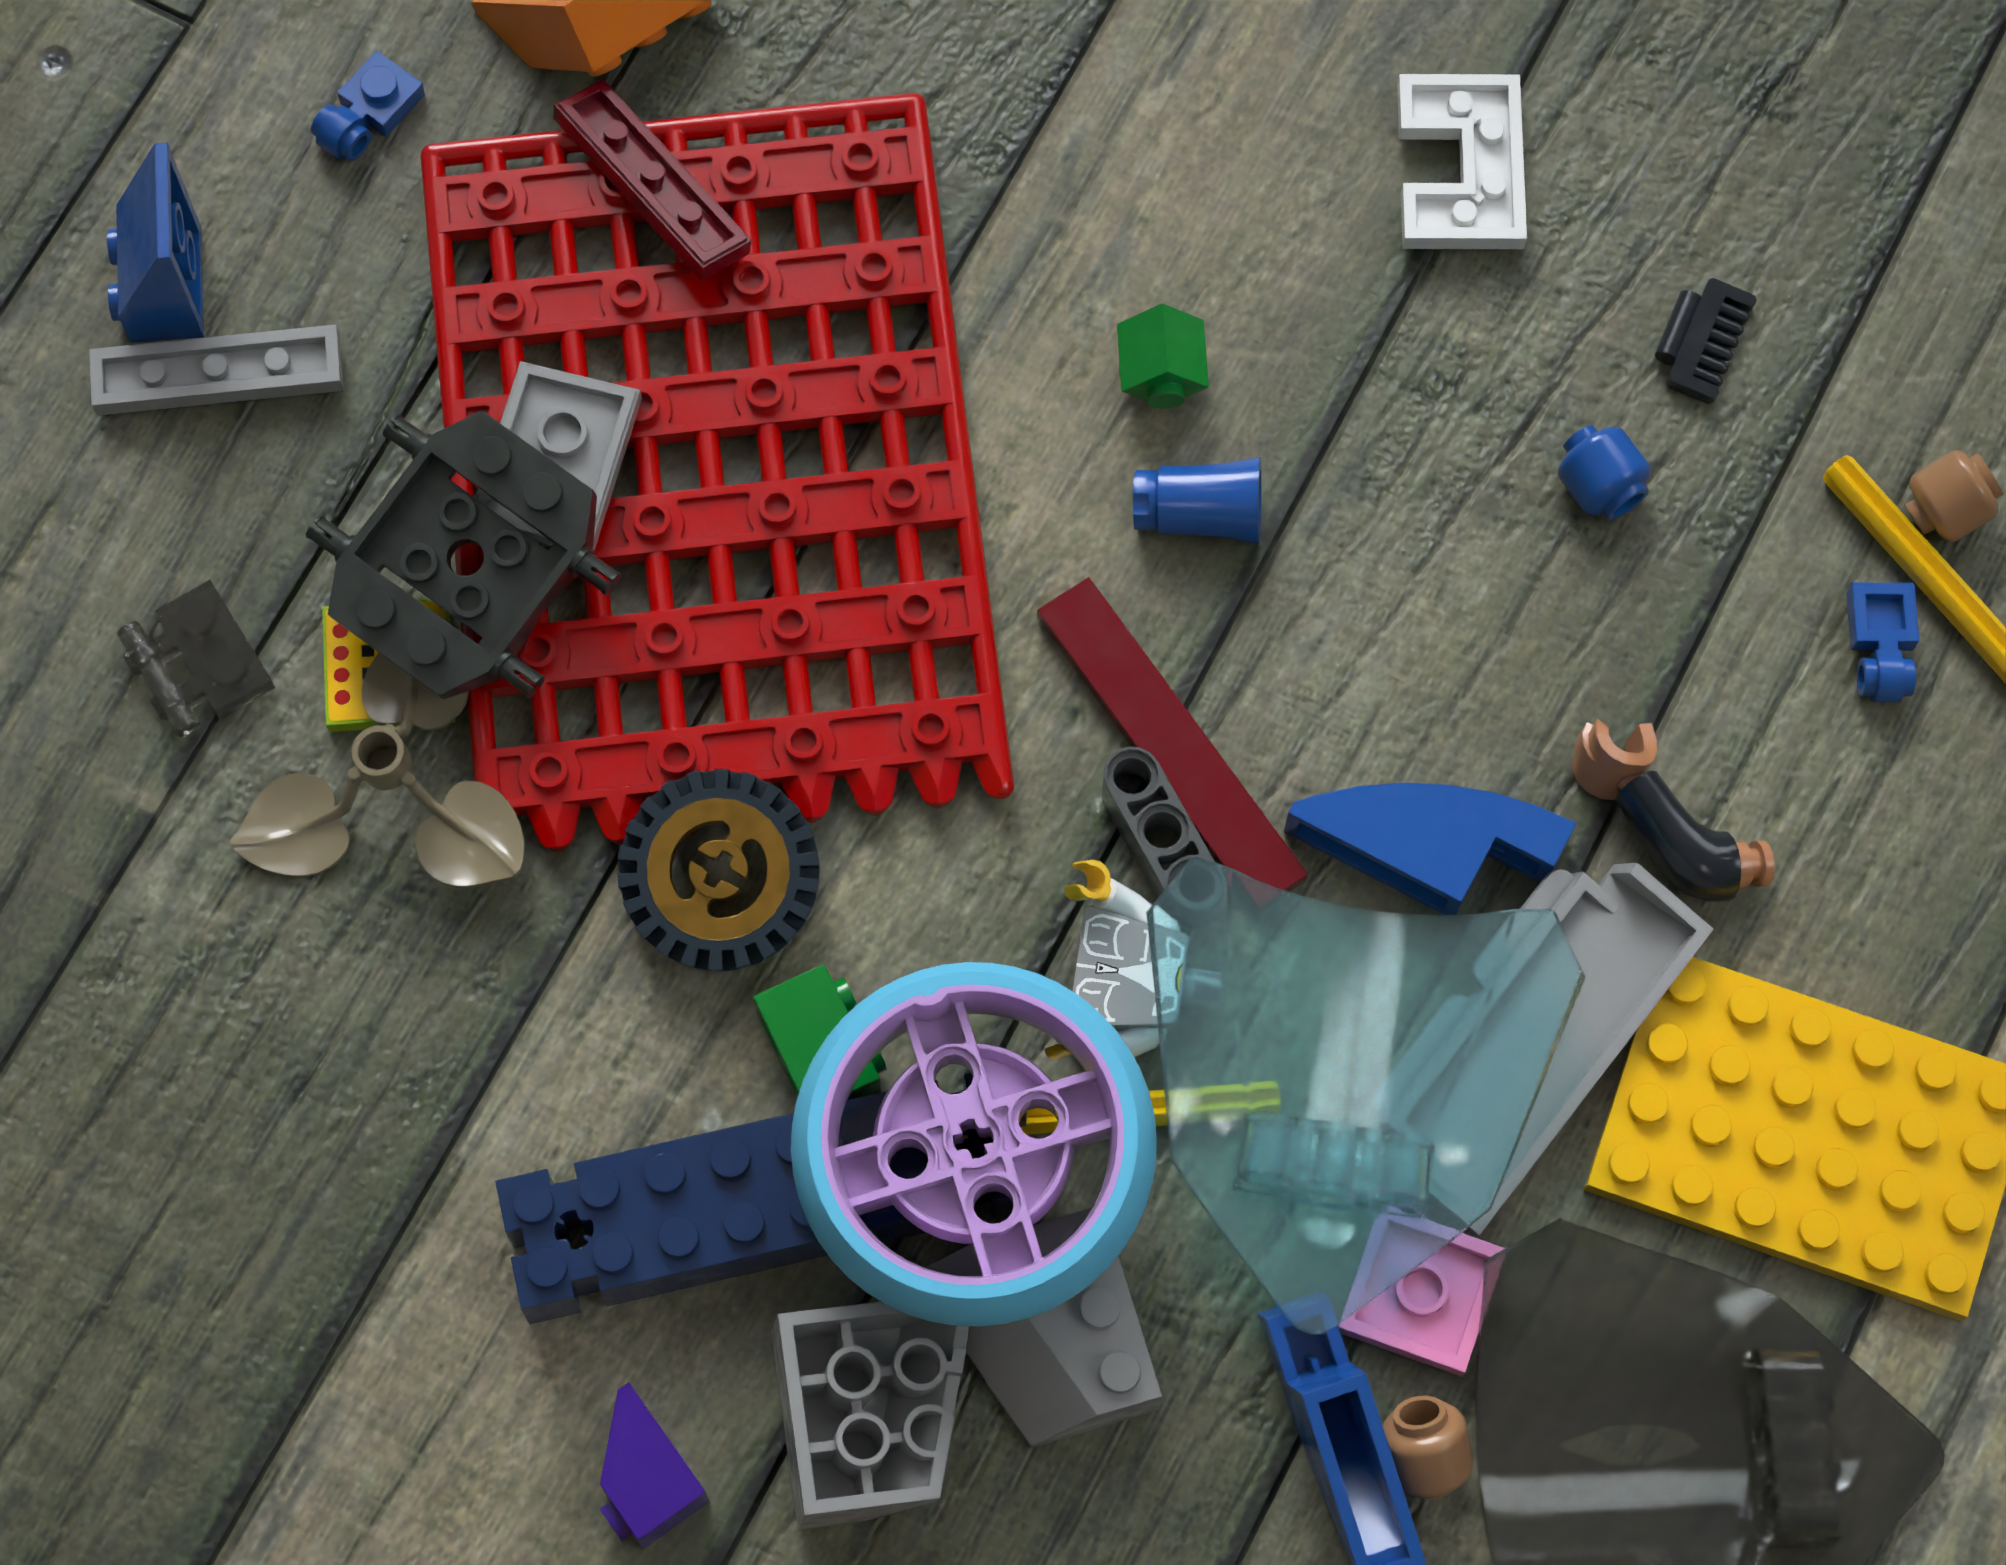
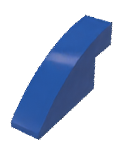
[1284,783,1577,920]
[1257,1292,1427,1565]

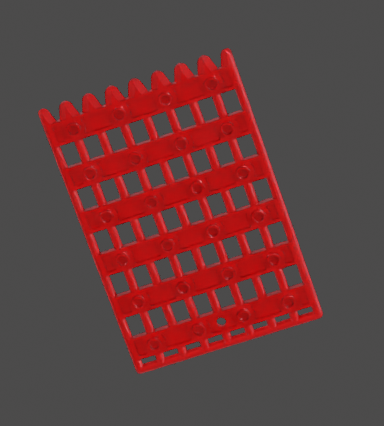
[420,93,1014,852]

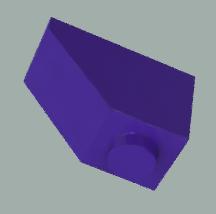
[599,1382,710,1549]

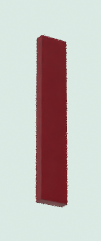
[1037,577,1308,915]

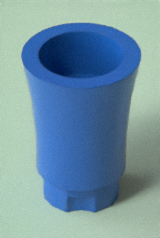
[1133,457,1262,545]

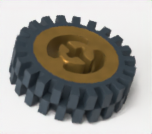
[617,769,820,971]

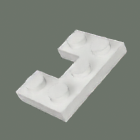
[1397,74,1527,249]

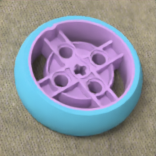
[791,962,1157,1326]

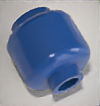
[1558,425,1652,520]

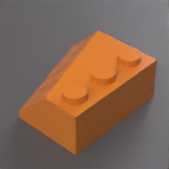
[471,0,712,76]

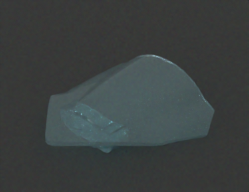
[1146,857,1586,1334]

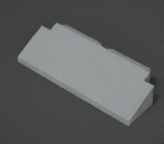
[1375,863,1714,1235]

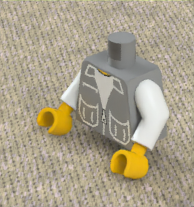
[1045,860,1220,1060]

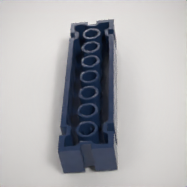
[495,1072,1027,1325]

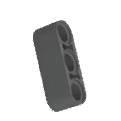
[1102,747,1223,929]

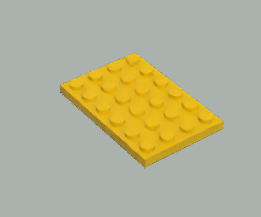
[1584,957,2006,1322]

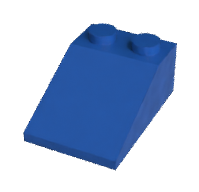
[107,143,204,343]

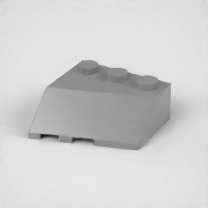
[925,1208,1162,1448]
[771,1302,969,1530]

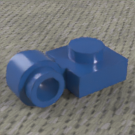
[311,50,425,161]
[1846,582,1919,703]

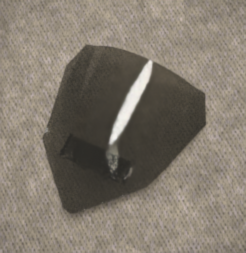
[1475,1218,1945,1565]

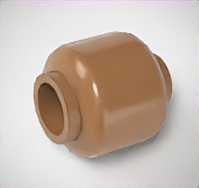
[1904,450,2004,542]
[1382,1395,1473,1500]

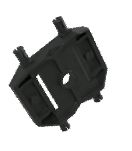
[306,411,622,700]

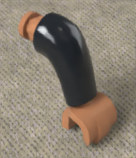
[1572,719,1775,902]

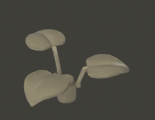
[230,653,525,888]

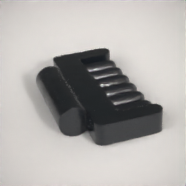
[1655,278,1757,404]

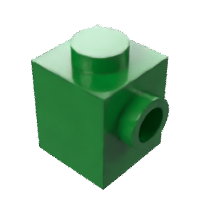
[1117,303,1209,409]

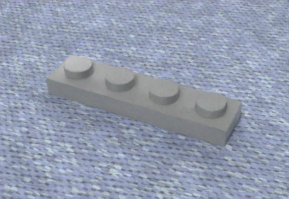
[89,325,344,416]

